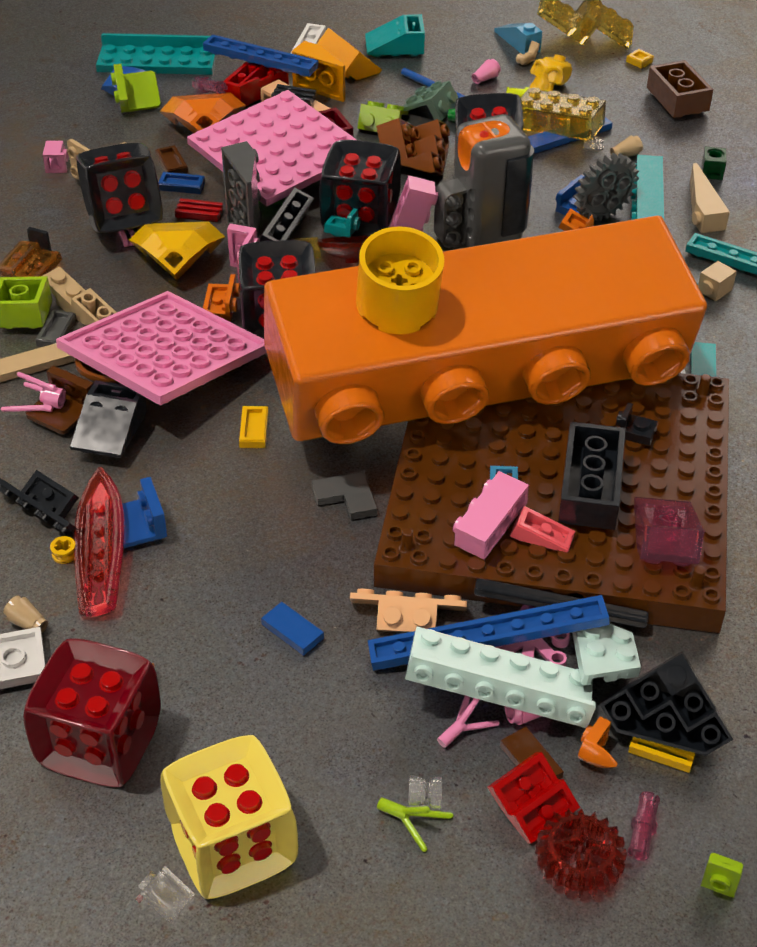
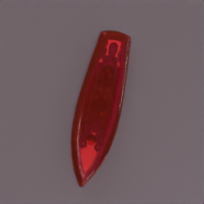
[73,467,125,617]

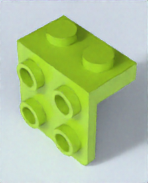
[111,64,161,113]
[357,101,409,132]

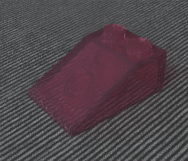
[634,497,704,566]

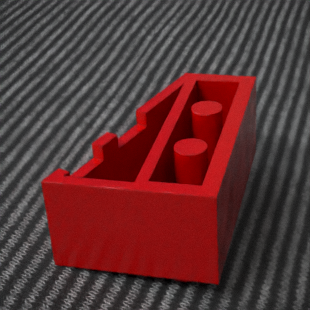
[223,62,289,106]

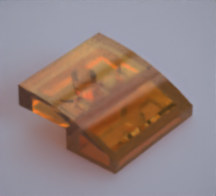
[0,241,63,277]

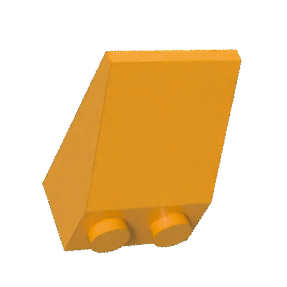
[292,41,345,102]

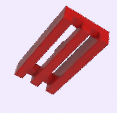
[175,198,223,222]

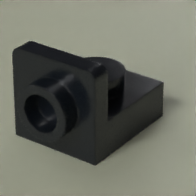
[616,403,658,446]

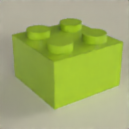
[0,276,53,329]

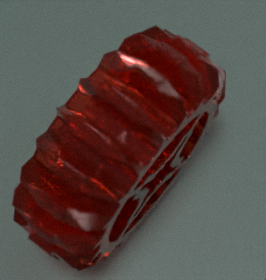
[535,808,627,899]

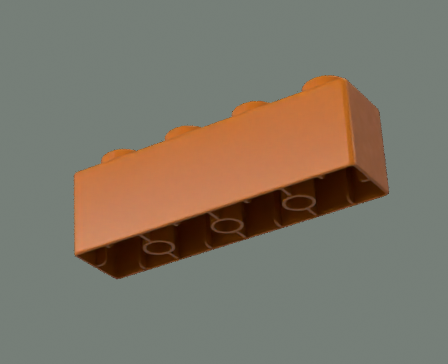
[264,216,707,444]

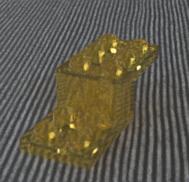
[537,0,634,49]

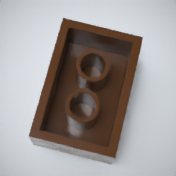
[647,60,714,118]

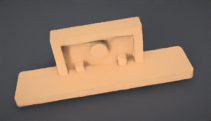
[350,589,467,633]

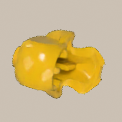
[529,54,572,97]

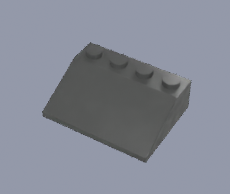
[221,141,262,238]

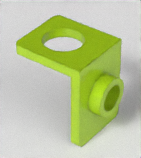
[701,853,743,898]

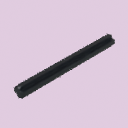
[474,578,648,628]

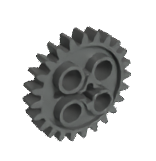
[573,153,639,222]

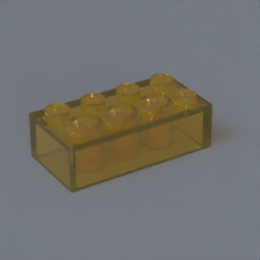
[521,88,606,141]

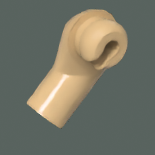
[516,41,540,66]

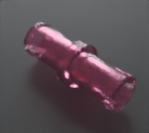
[627,792,660,860]

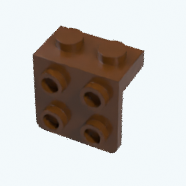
[26,366,93,434]

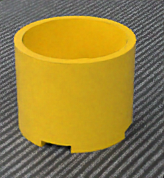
[356,227,444,334]

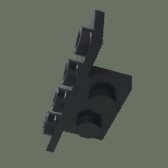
[0,470,82,537]

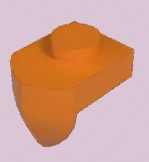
[558,208,594,231]
[578,716,618,768]

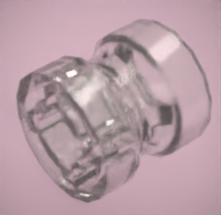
[408,775,442,809]

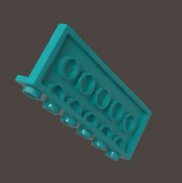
[96,33,217,75]

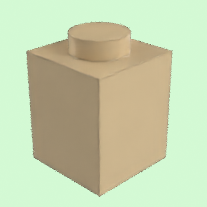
[698,261,737,301]

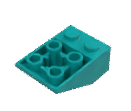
[365,14,425,57]

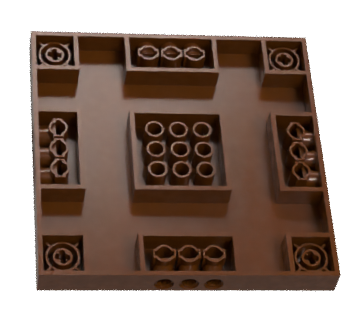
[374,373,729,633]

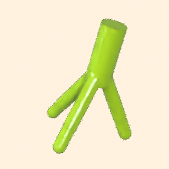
[377,797,454,852]

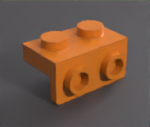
[203,274,240,322]

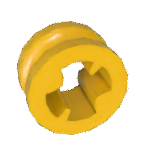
[50,536,77,564]

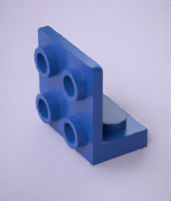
[101,477,167,551]

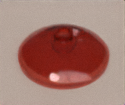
[317,236,369,263]

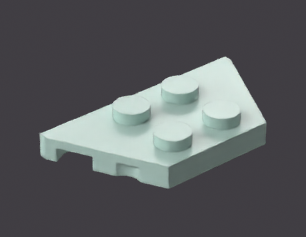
[572,624,641,685]

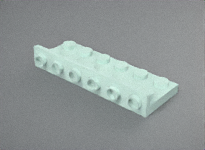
[405,626,596,728]

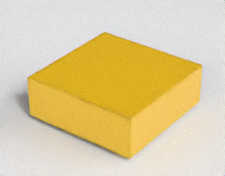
[626,49,654,69]

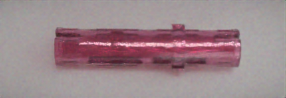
[192,76,228,94]

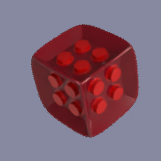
[23,639,161,787]

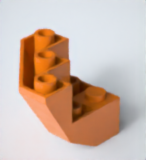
[160,93,246,133]

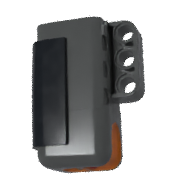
[434,114,534,248]

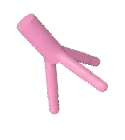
[437,696,500,748]

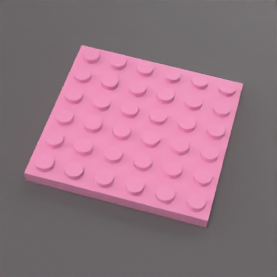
[187,90,357,207]
[56,291,267,406]

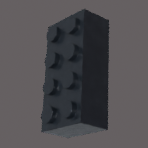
[558,421,625,530]

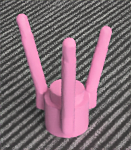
[1,372,66,413]

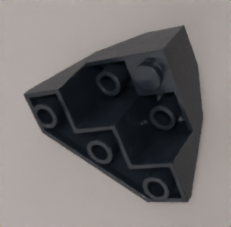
[600,651,733,756]

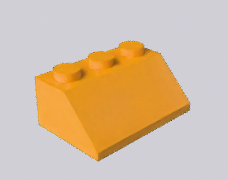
[317,28,382,80]

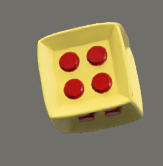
[160,735,298,899]

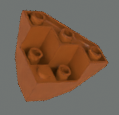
[376,118,450,177]

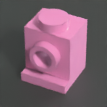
[43,141,69,173]

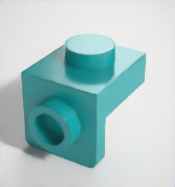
[324,208,361,238]

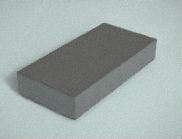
[35,310,76,347]

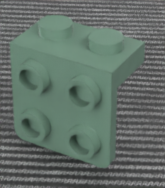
[404,80,458,121]

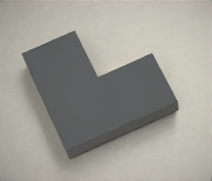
[312,471,377,520]

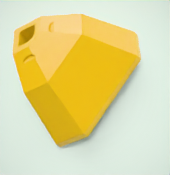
[129,222,226,280]

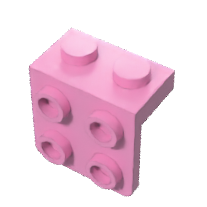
[227,224,260,291]

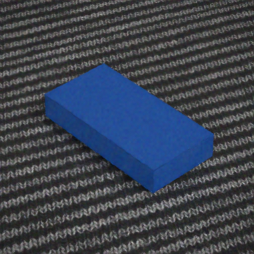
[158,172,205,194]
[261,602,324,656]

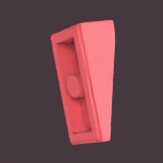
[510,506,575,552]

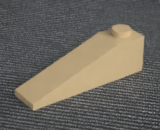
[690,163,730,233]

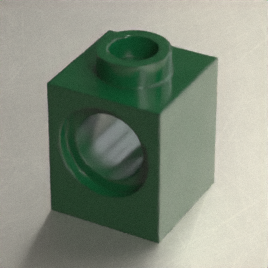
[702,146,727,180]

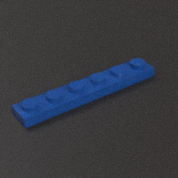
[203,34,319,77]

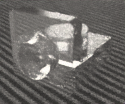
[135,866,195,923]

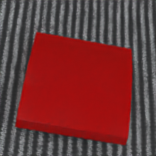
[487,752,581,844]

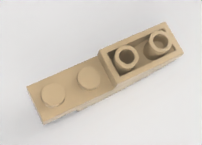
[43,266,117,326]

